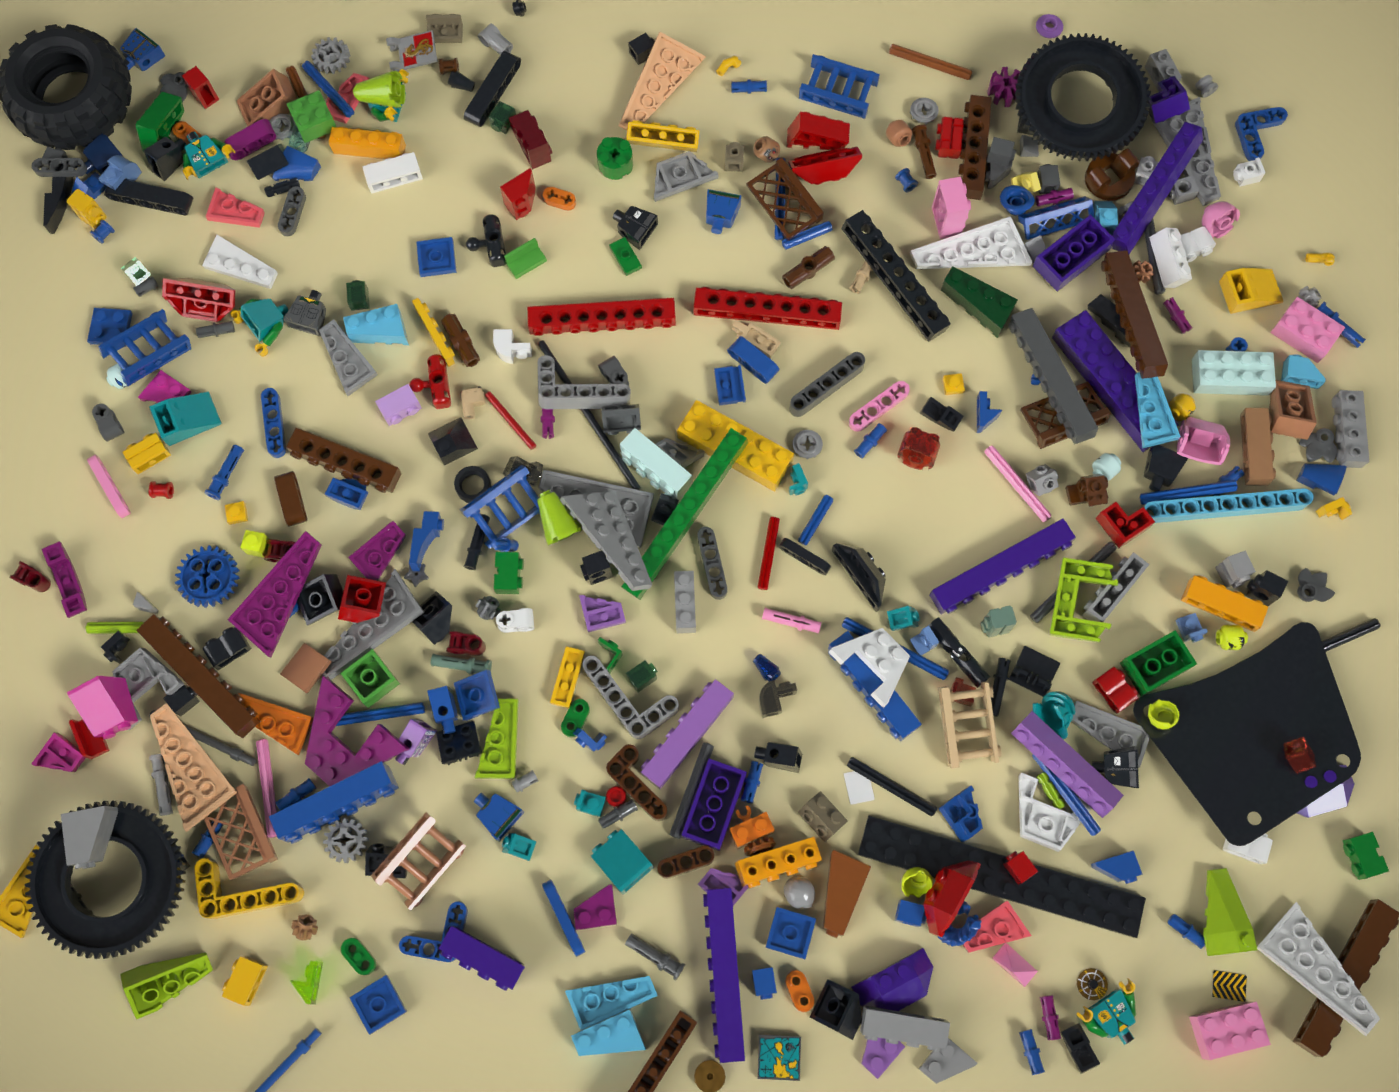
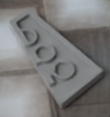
[319,319,378,396]
[1071,700,1150,768]

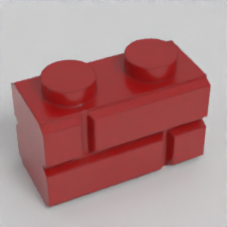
[935,117,964,159]

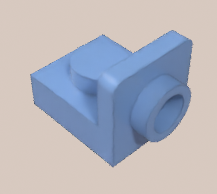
[1175,613,1208,643]
[910,626,939,656]

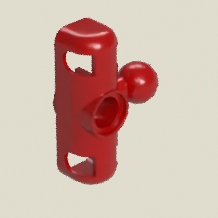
[409,354,451,409]

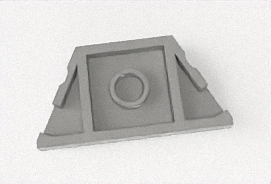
[654,151,719,202]

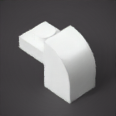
[493,329,532,364]

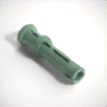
[431,654,492,675]

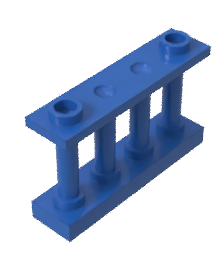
[799,54,880,119]
[98,309,191,387]
[460,465,540,549]

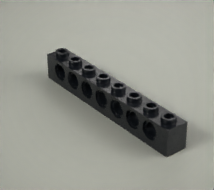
[841,210,951,342]

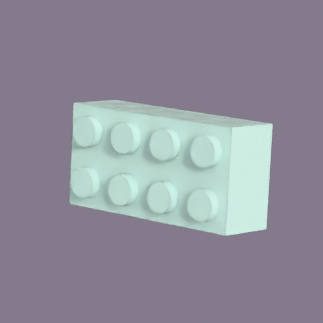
[1192,350,1276,396]
[620,428,693,503]

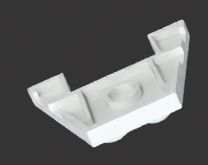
[829,628,910,708]
[1018,773,1092,852]

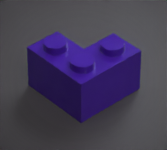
[1149,76,1190,124]

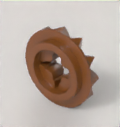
[744,837,776,857]

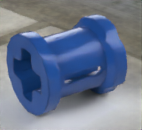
[895,168,918,193]
[89,220,115,244]
[1225,337,1248,351]

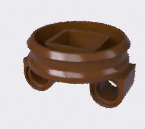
[1085,148,1140,201]

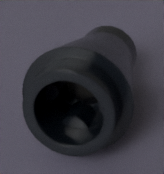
[448,71,475,92]

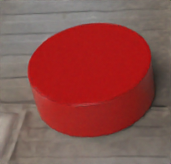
[606,786,626,807]

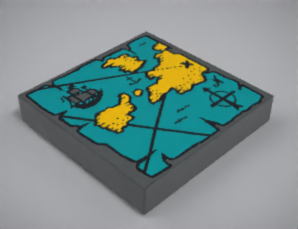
[757,1035,801,1081]

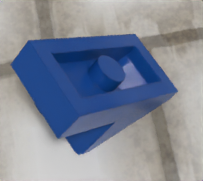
[71,172,107,199]
[977,391,1002,433]

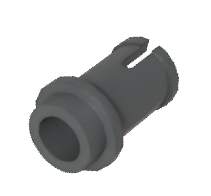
[133,276,159,297]

